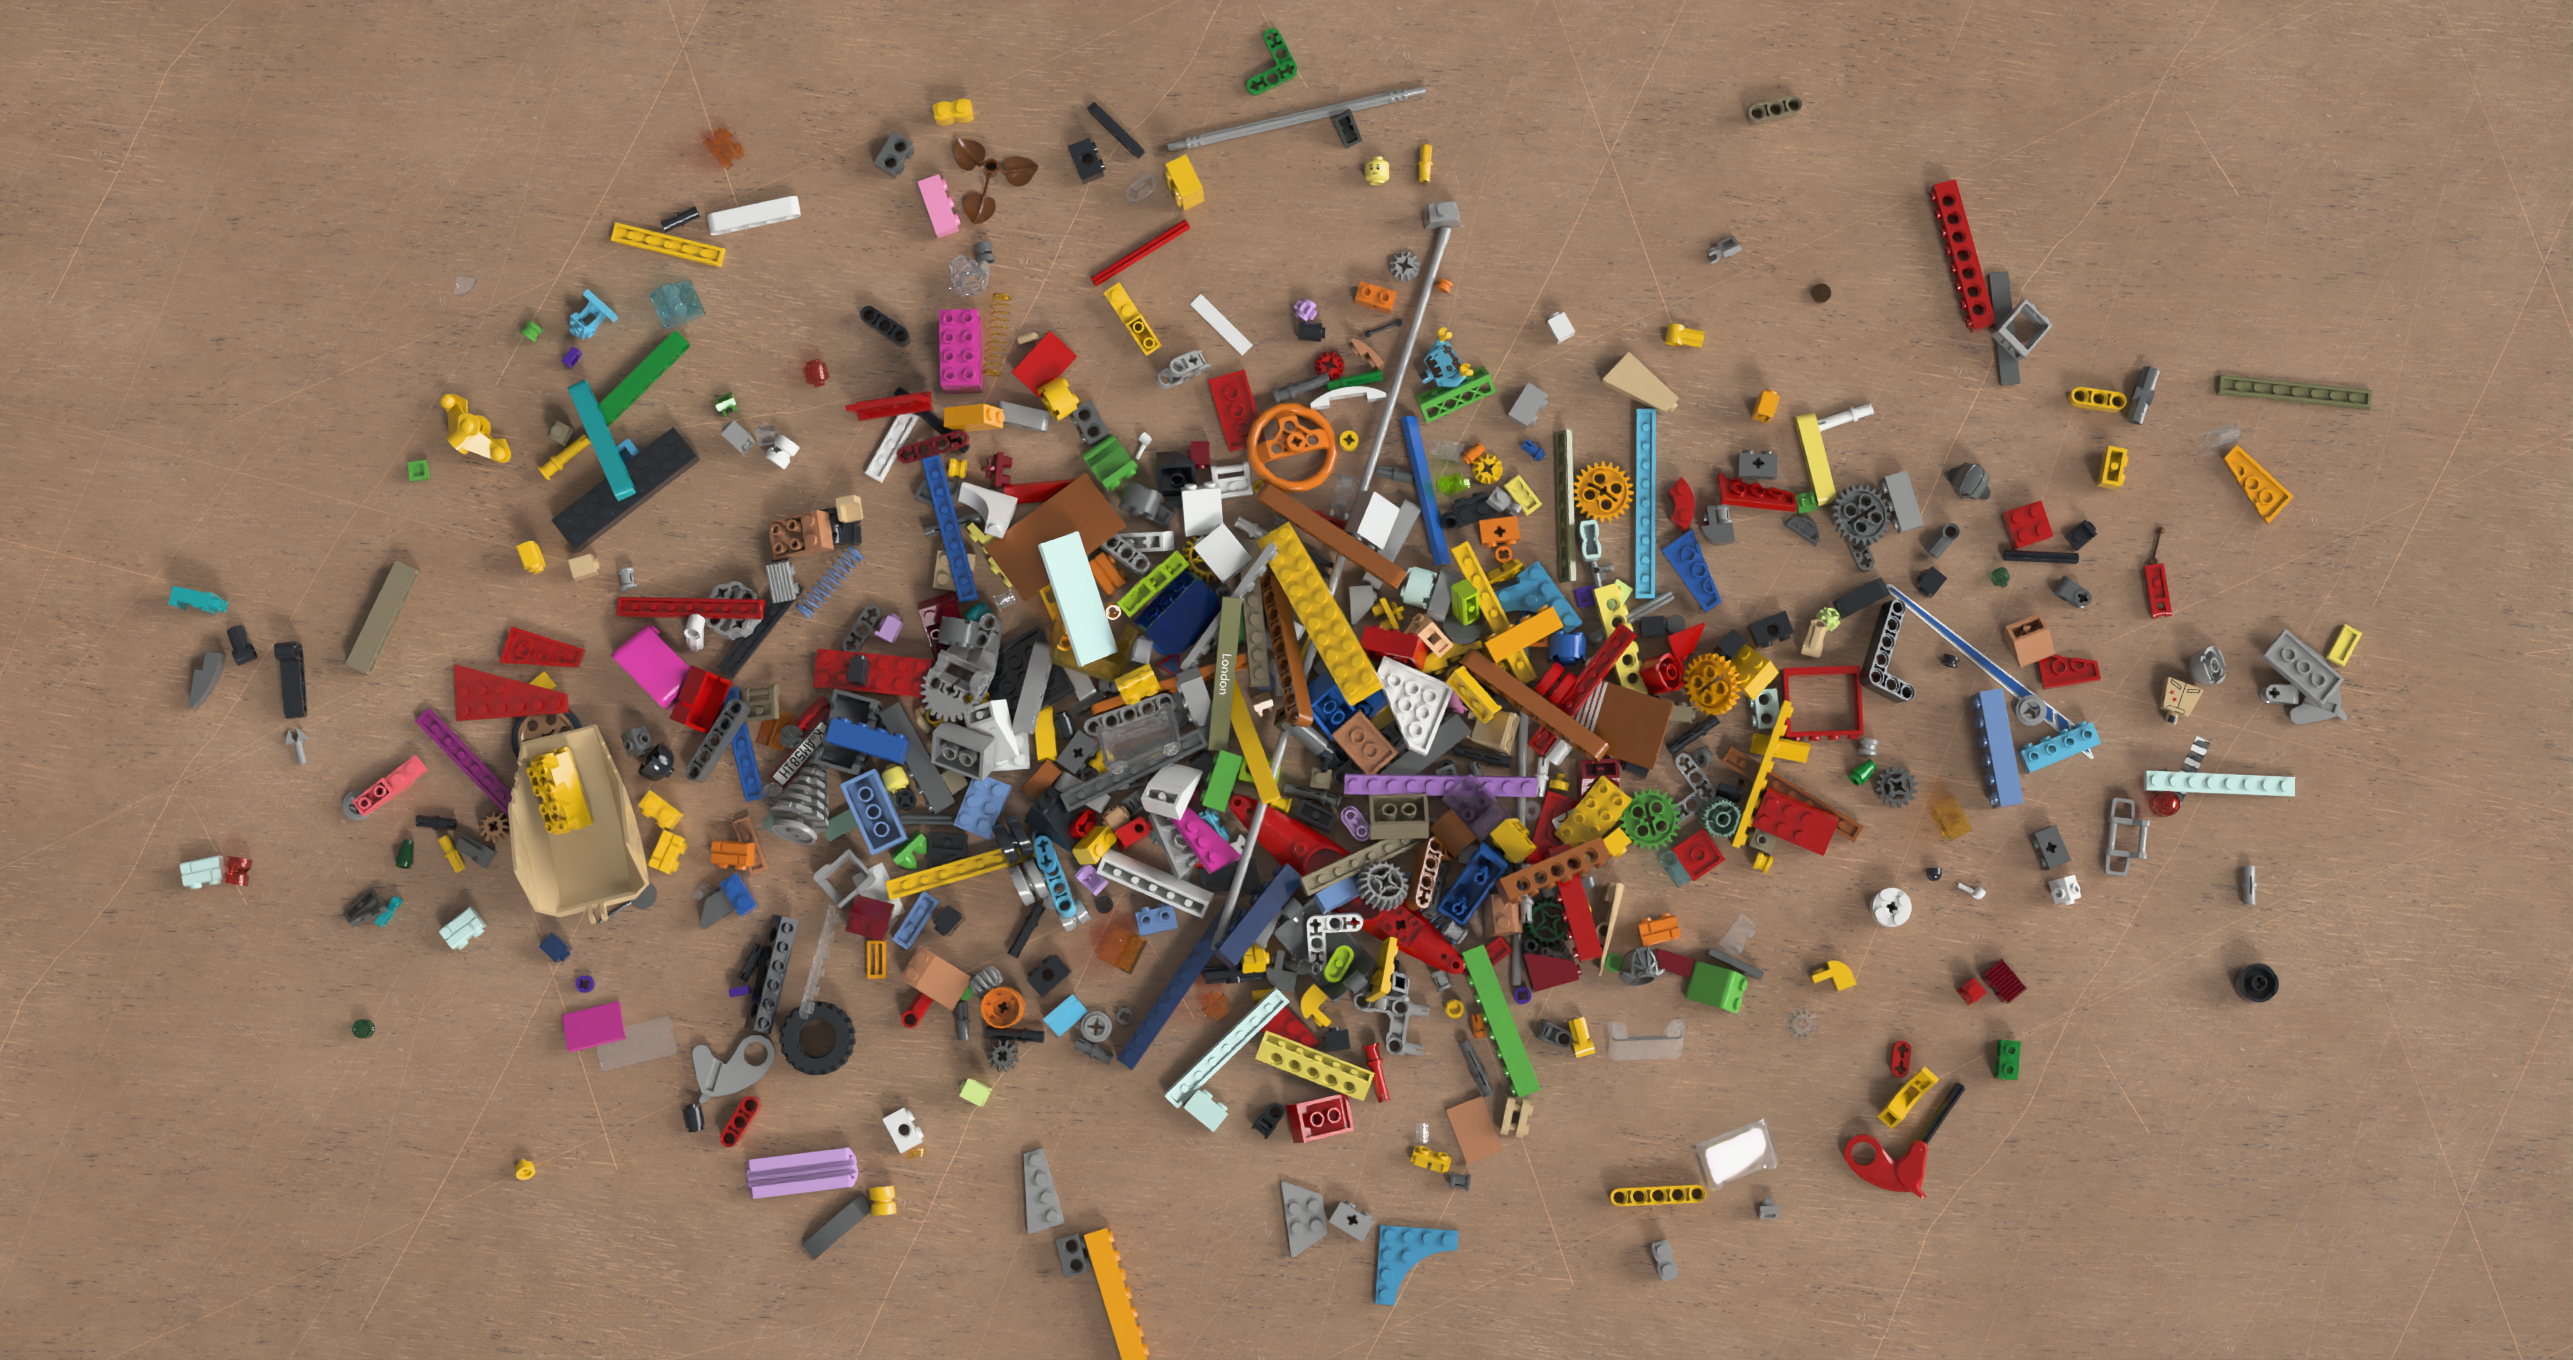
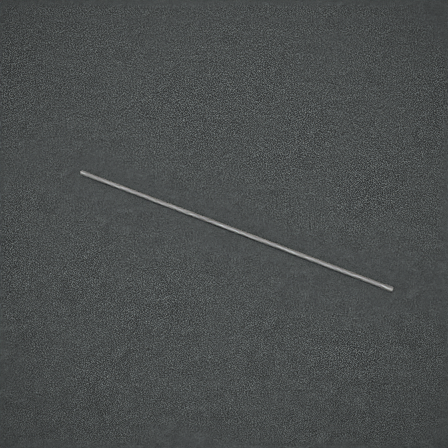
[1210,226,1451,950]

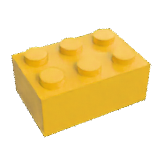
[1164,154,1204,211]

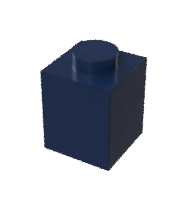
[539,932,572,963]

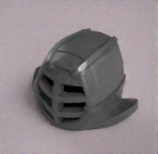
[1945,462,1990,500]
[1619,947,1666,986]

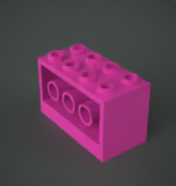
[939,309,983,394]

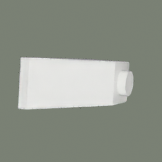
[1113,531,1174,552]

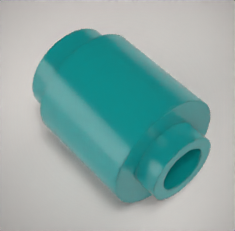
[964,601,992,622]

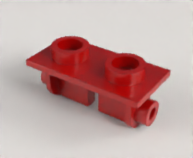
[794,695,831,733]

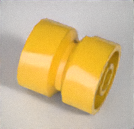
[869,1186,897,1216]

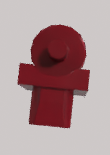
[980,452,1013,489]

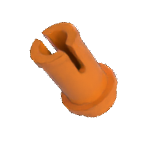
[1461,442,1486,465]
[1470,1014,1487,1039]

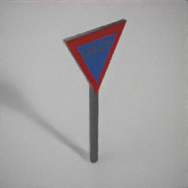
[1155,650,1181,677]

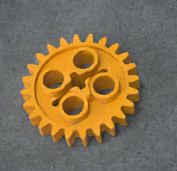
[1573,461,1634,524]
[1684,653,1741,716]

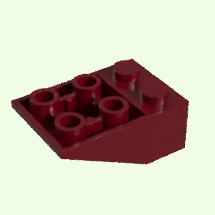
[917,592,963,662]
[1575,759,1620,804]

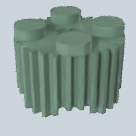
[1698,796,1742,838]

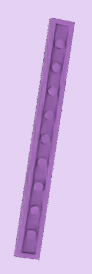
[1344,774,1537,797]

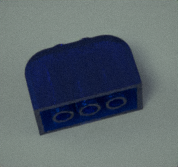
[1132,568,1221,655]

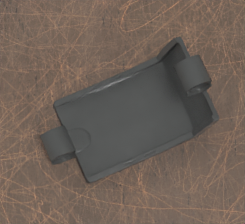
[1273,895,1378,1003]

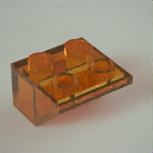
[1096,923,1148,975]

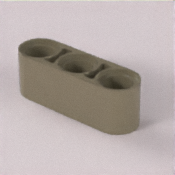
[1747,96,1803,125]

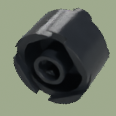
[2234,964,2279,1003]

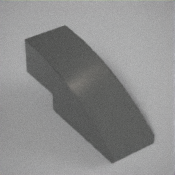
[188,651,226,709]

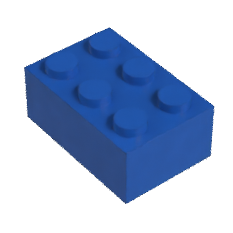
[1307,672,1358,741]

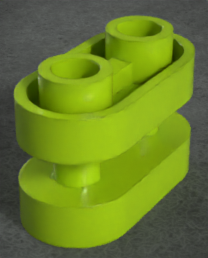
[1323,945,1354,982]

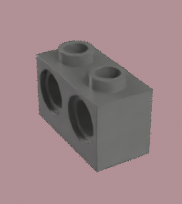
[874,131,915,178]
[1070,400,1110,446]
[1055,1233,1091,1278]

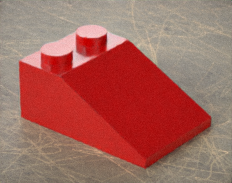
[1286,1093,1355,1143]

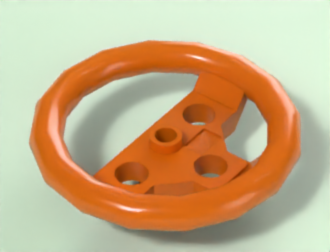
[1246,403,1338,493]

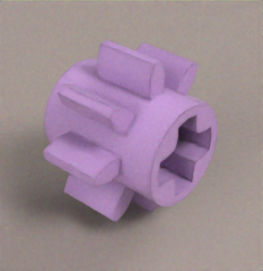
[1294,298,1317,322]

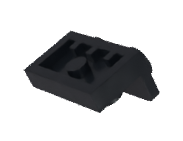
[1451,491,1495,528]

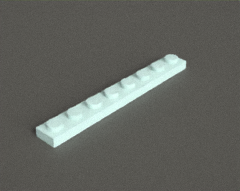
[2144,771,2295,797]
[1163,987,1290,1109]

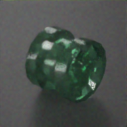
[352,1019,375,1039]

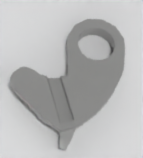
[2289,644,2348,725]
[692,1035,776,1104]

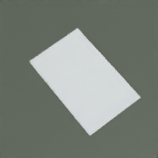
[852,863,905,919]

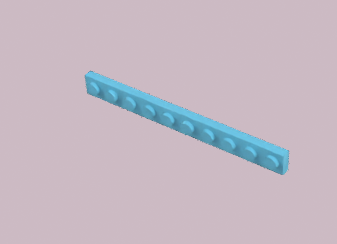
[1635,409,1656,599]

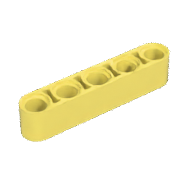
[1795,412,1837,506]

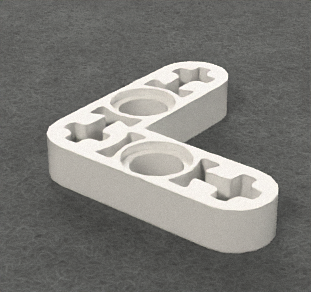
[1307,913,1363,971]

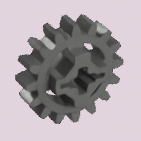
[1875,766,1918,808]

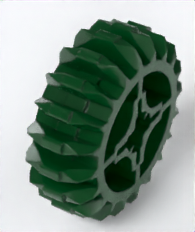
[1523,896,1569,948]

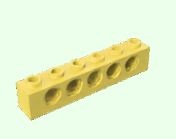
[1592,583,1648,694]
[1255,1031,1375,1101]

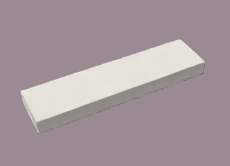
[865,414,919,483]

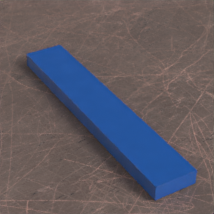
[722,686,765,802]

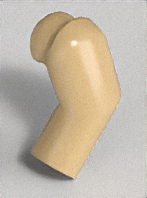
[1017,332,1043,345]
[914,705,933,734]

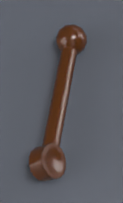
[2149,527,2165,565]

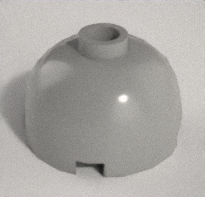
[2189,646,2226,685]

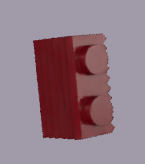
[1981,959,2027,1004]

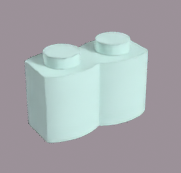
[1578,520,1601,562]

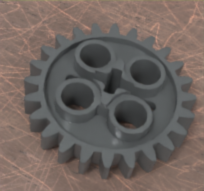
[1830,484,1892,547]

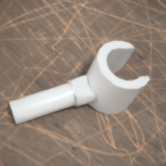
[1135,432,1152,460]
[1958,883,1986,900]

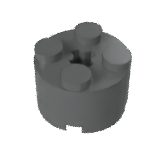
[1118,482,1163,521]
[938,616,980,649]

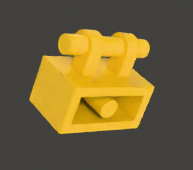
[1114,663,1161,705]

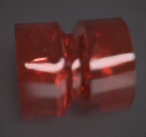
[2149,791,2180,818]
[222,856,253,887]

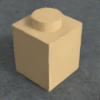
[568,554,600,581]

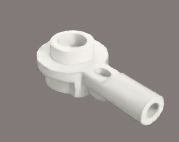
[1269,659,1282,696]

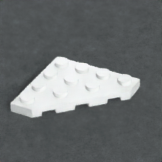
[1377,656,1453,756]

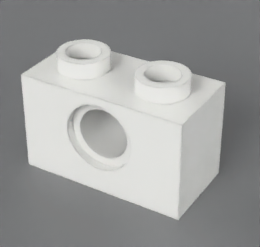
[883,1108,924,1153]

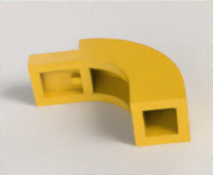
[1877,1066,1939,1130]

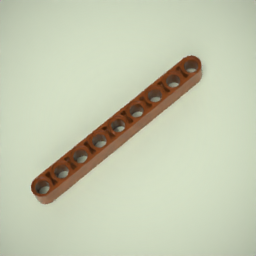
[1254,482,1407,590]
[1260,572,1313,728]
[1458,648,1610,763]

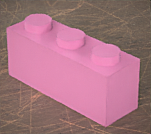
[918,174,961,238]

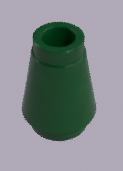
[394,839,414,869]

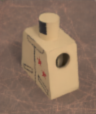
[2159,677,2203,726]

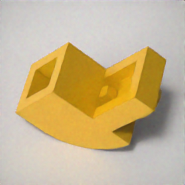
[1809,961,1856,991]
[1301,984,1331,1028]

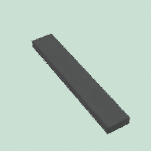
[1988,271,2020,386]

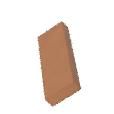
[731,815,770,876]

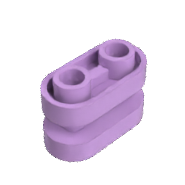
[1341,806,1370,842]

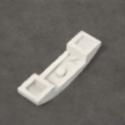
[1310,386,1386,410]

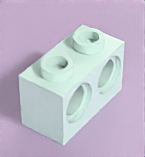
[1749,688,1780,731]

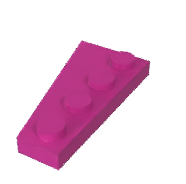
[1169,806,1241,874]

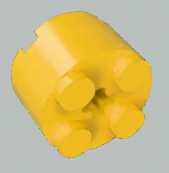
[1038,377,1079,422]

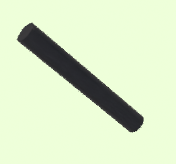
[1491,576,1520,591]

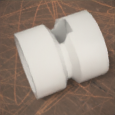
[764,434,800,470]

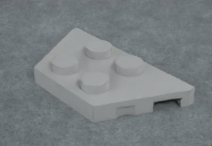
[1148,813,1199,880]
[1281,1182,1328,1257]

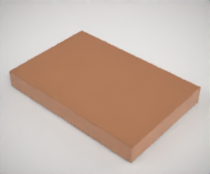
[1331,710,1398,774]
[1446,1096,1503,1165]

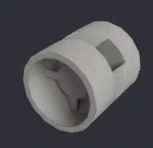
[1056,898,1091,932]

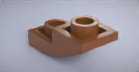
[1021,758,1062,801]

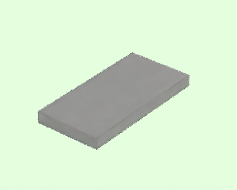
[2261,628,2344,708]

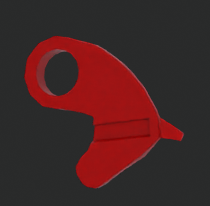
[1844,1133,1928,1200]

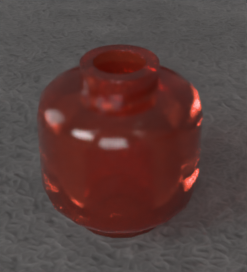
[802,358,830,388]

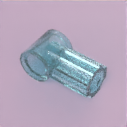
[1658,851,1691,888]

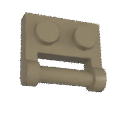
[742,684,780,723]

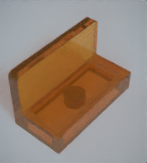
[756,710,795,752]

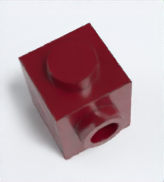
[1187,441,1210,470]

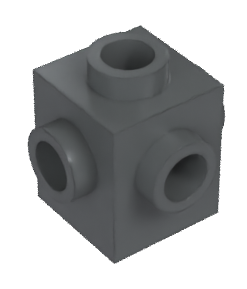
[620,726,654,757]

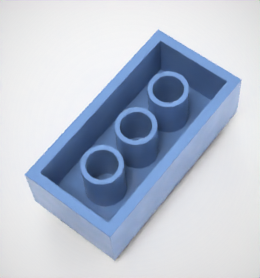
[840,769,909,856]

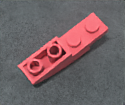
[352,755,428,817]

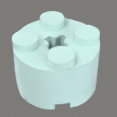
[1400,566,1437,610]

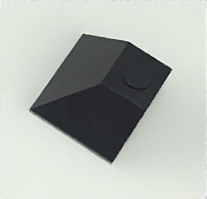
[1156,451,1197,496]

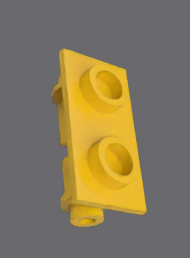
[1486,558,1524,585]
[1410,1146,1452,1174]

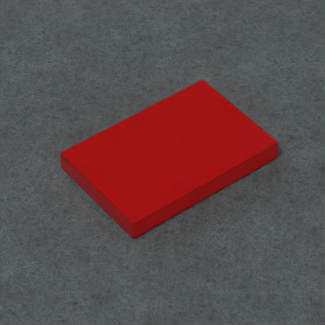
[1011,330,1077,398]

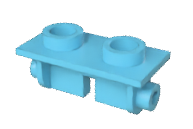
[1197,808,1230,842]

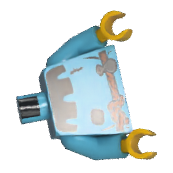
[1418,327,1473,387]

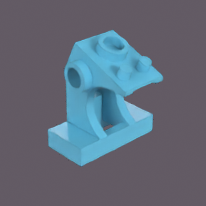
[569,289,619,341]

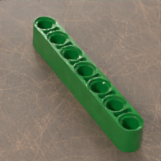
[598,331,690,427]

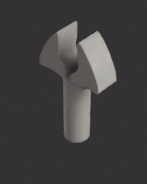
[286,728,308,765]

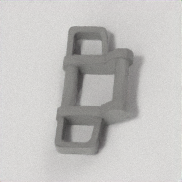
[2104,798,2150,877]

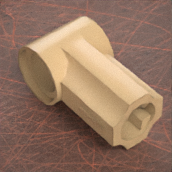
[1800,619,1827,658]

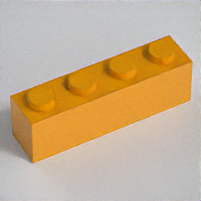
[1483,605,1564,663]

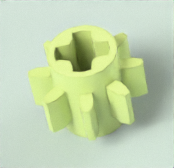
[1816,607,1841,631]

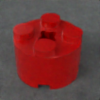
[1639,653,1685,695]

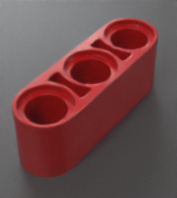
[720,1096,761,1147]

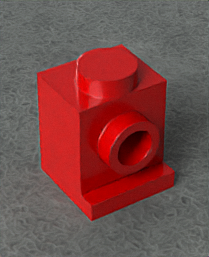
[1956,978,1987,1005]

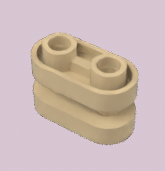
[1500,1096,1534,1139]

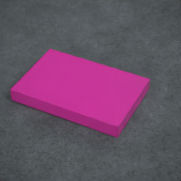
[562,1001,626,1053]

